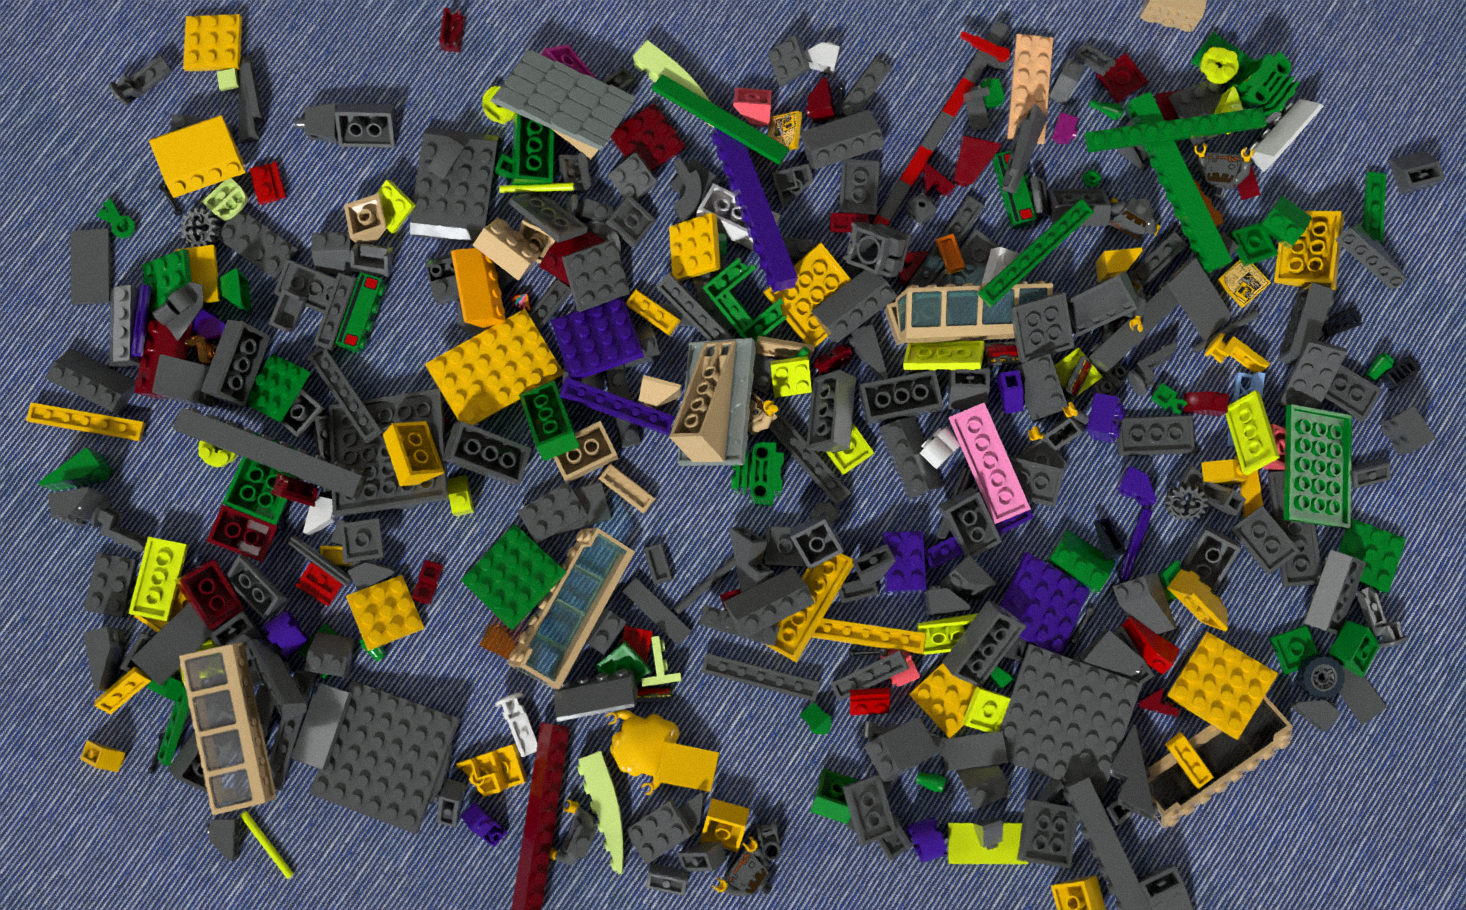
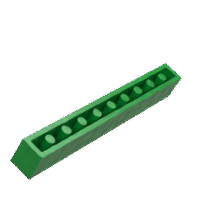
[1125,92,1232,274]

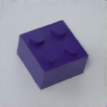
[1086,393,1125,444]

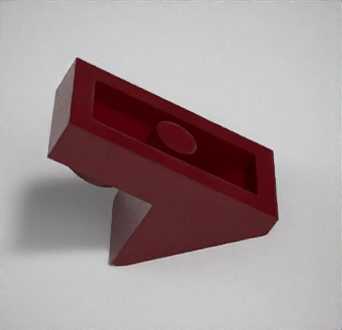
[922,163,956,198]
[899,250,929,287]
[1135,688,1179,717]

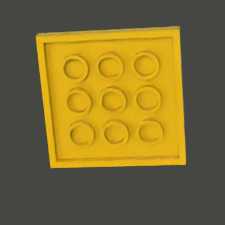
[763,243,851,348]
[1167,632,1278,740]

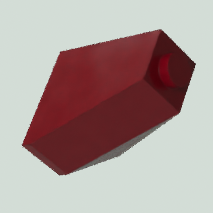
[953,134,1001,187]

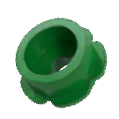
[1083,170,1101,188]

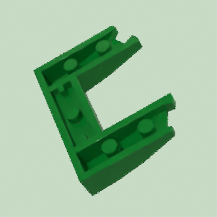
[703,258,787,343]

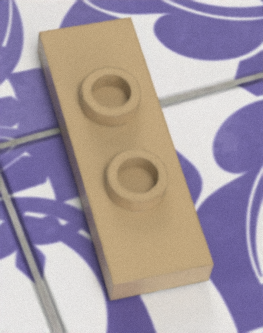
[755,336,814,362]
[598,464,656,514]

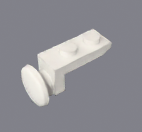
[495,693,538,757]

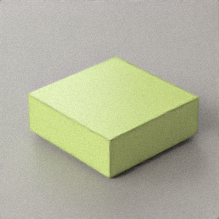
[217,68,240,91]

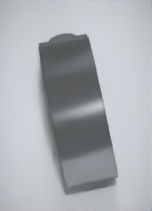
[673,158,702,223]
[1179,466,1246,516]

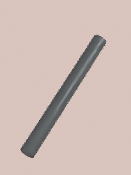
[1192,310,1259,353]
[674,558,736,615]

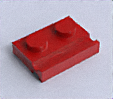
[249,161,286,205]
[296,562,343,606]
[621,626,653,663]
[849,688,890,715]

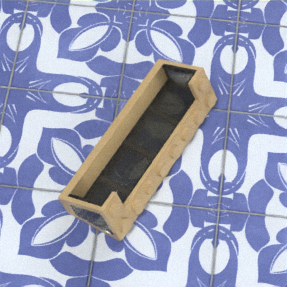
[1147,696,1293,828]

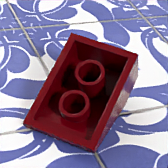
[539,230,604,285]
[207,505,278,563]
[175,559,245,631]

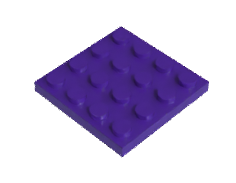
[551,297,644,381]
[1001,553,1090,655]

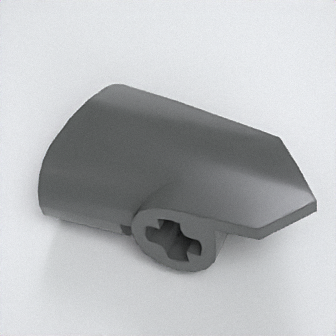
[152,282,203,341]

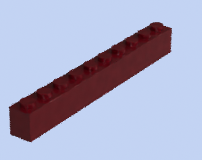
[511,723,569,910]

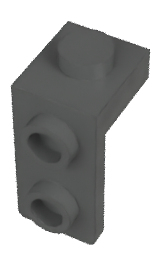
[963,85,990,131]

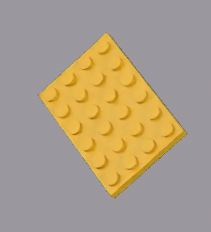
[425,309,563,426]

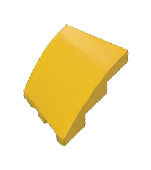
[456,743,528,797]

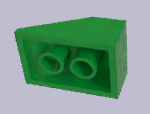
[38,447,114,491]

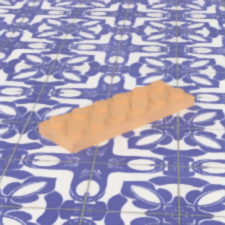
[1007,34,1053,144]

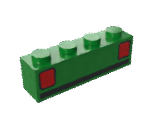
[992,151,1037,230]
[335,272,386,354]

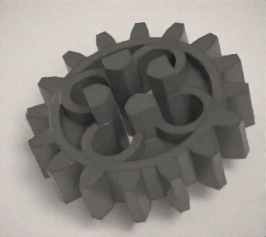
[179,208,220,247]
[1165,482,1208,522]

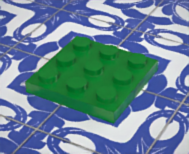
[142,249,192,319]
[246,354,310,423]
[1338,518,1406,593]

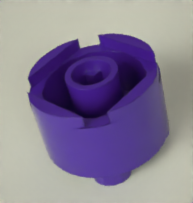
[264,610,310,658]
[907,816,947,863]

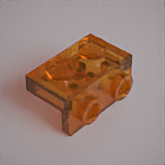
[185,336,216,367]

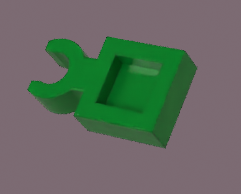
[1150,383,1187,415]

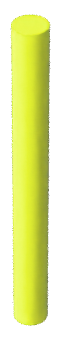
[499,183,575,193]
[240,811,294,879]

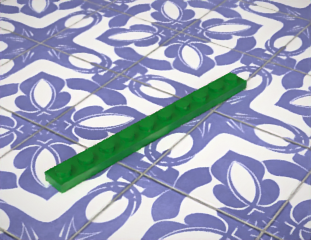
[1084,107,1267,153]

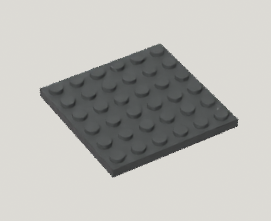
[329,388,449,517]
[999,644,1142,796]
[309,680,460,834]

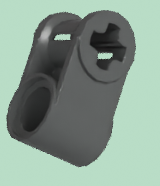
[755,820,781,860]

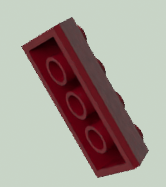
[134,319,192,399]

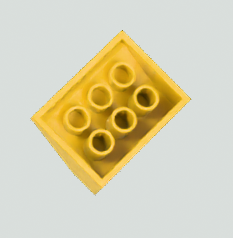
[149,115,245,198]
[1274,211,1344,290]

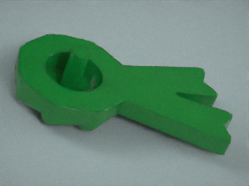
[96,198,136,239]

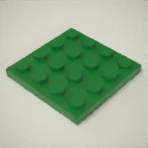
[461,524,567,630]

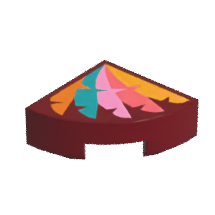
[509,293,532,313]

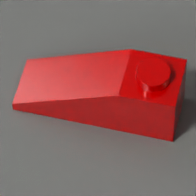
[1121,616,1180,674]

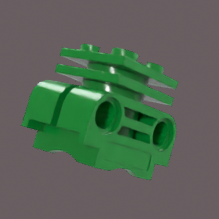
[1227,51,1299,116]
[731,442,784,506]

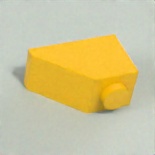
[1201,459,1248,485]
[80,740,125,772]

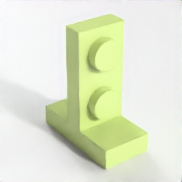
[641,636,682,687]

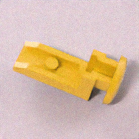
[1204,333,1270,373]

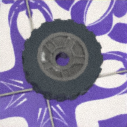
[1297,654,1345,699]

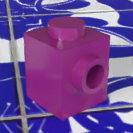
[1050,112,1078,145]

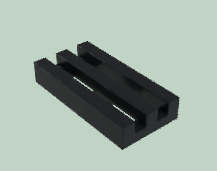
[1322,307,1362,338]

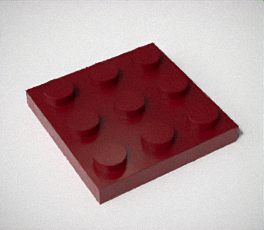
[610,104,686,172]

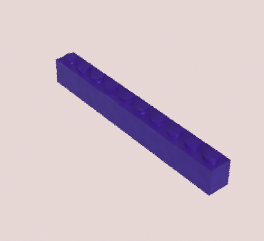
[711,128,798,292]

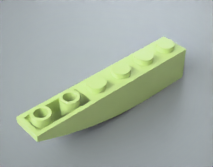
[633,40,714,127]
[577,751,624,875]

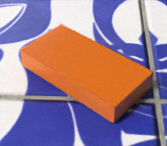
[936,233,966,275]

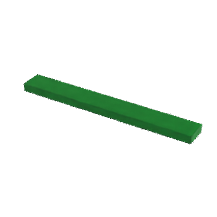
[652,74,789,165]
[977,198,1094,308]

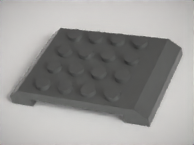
[410,127,501,243]

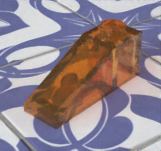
[479,623,535,670]

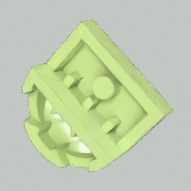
[202,178,248,220]

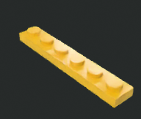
[26,402,146,442]
[811,618,926,654]

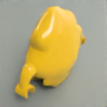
[605,709,679,795]

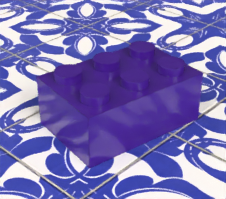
[882,531,926,593]

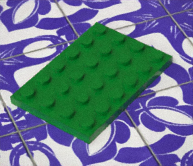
[1284,404,1352,529]

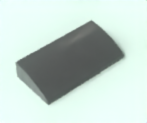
[1067,271,1139,337]

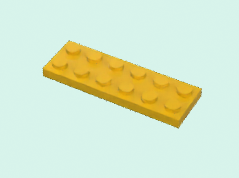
[764,553,854,663]

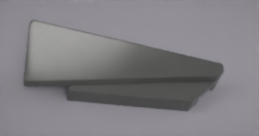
[238,54,264,144]
[1001,104,1047,194]

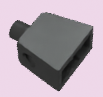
[295,103,338,143]

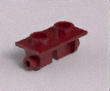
[813,344,853,376]

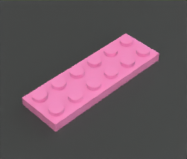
[948,403,1031,524]

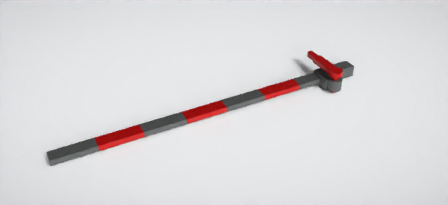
[844,21,1010,280]

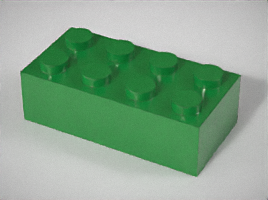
[512,112,554,185]
[519,380,580,461]

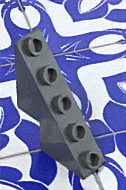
[1335,223,1408,290]
[729,526,774,593]
[1110,724,1159,822]

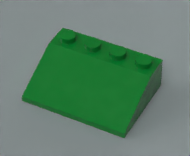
[222,432,308,525]

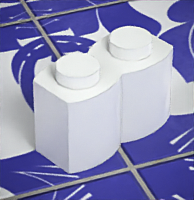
[920,426,960,469]

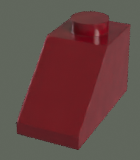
[806,77,835,123]
[1183,391,1229,417]

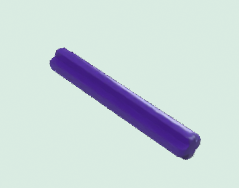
[131,284,152,357]
[1118,508,1152,581]

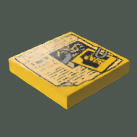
[768,111,802,150]
[1217,260,1271,308]

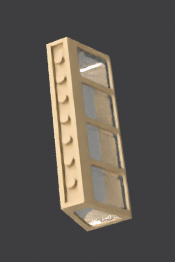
[179,641,277,815]

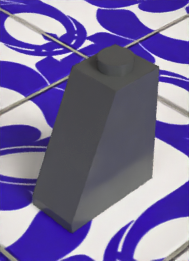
[1079,629,1145,676]

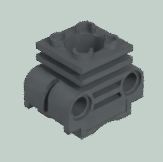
[843,222,911,277]

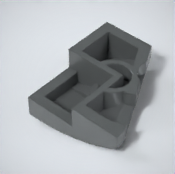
[771,164,813,207]

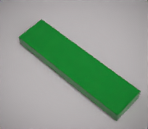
[1363,171,1386,245]
[157,683,189,766]

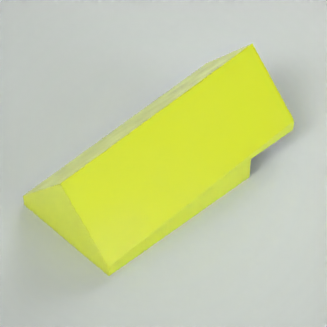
[917,613,978,655]

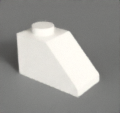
[805,42,840,74]
[303,496,336,535]

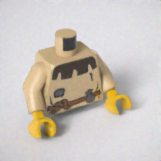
[747,391,778,435]

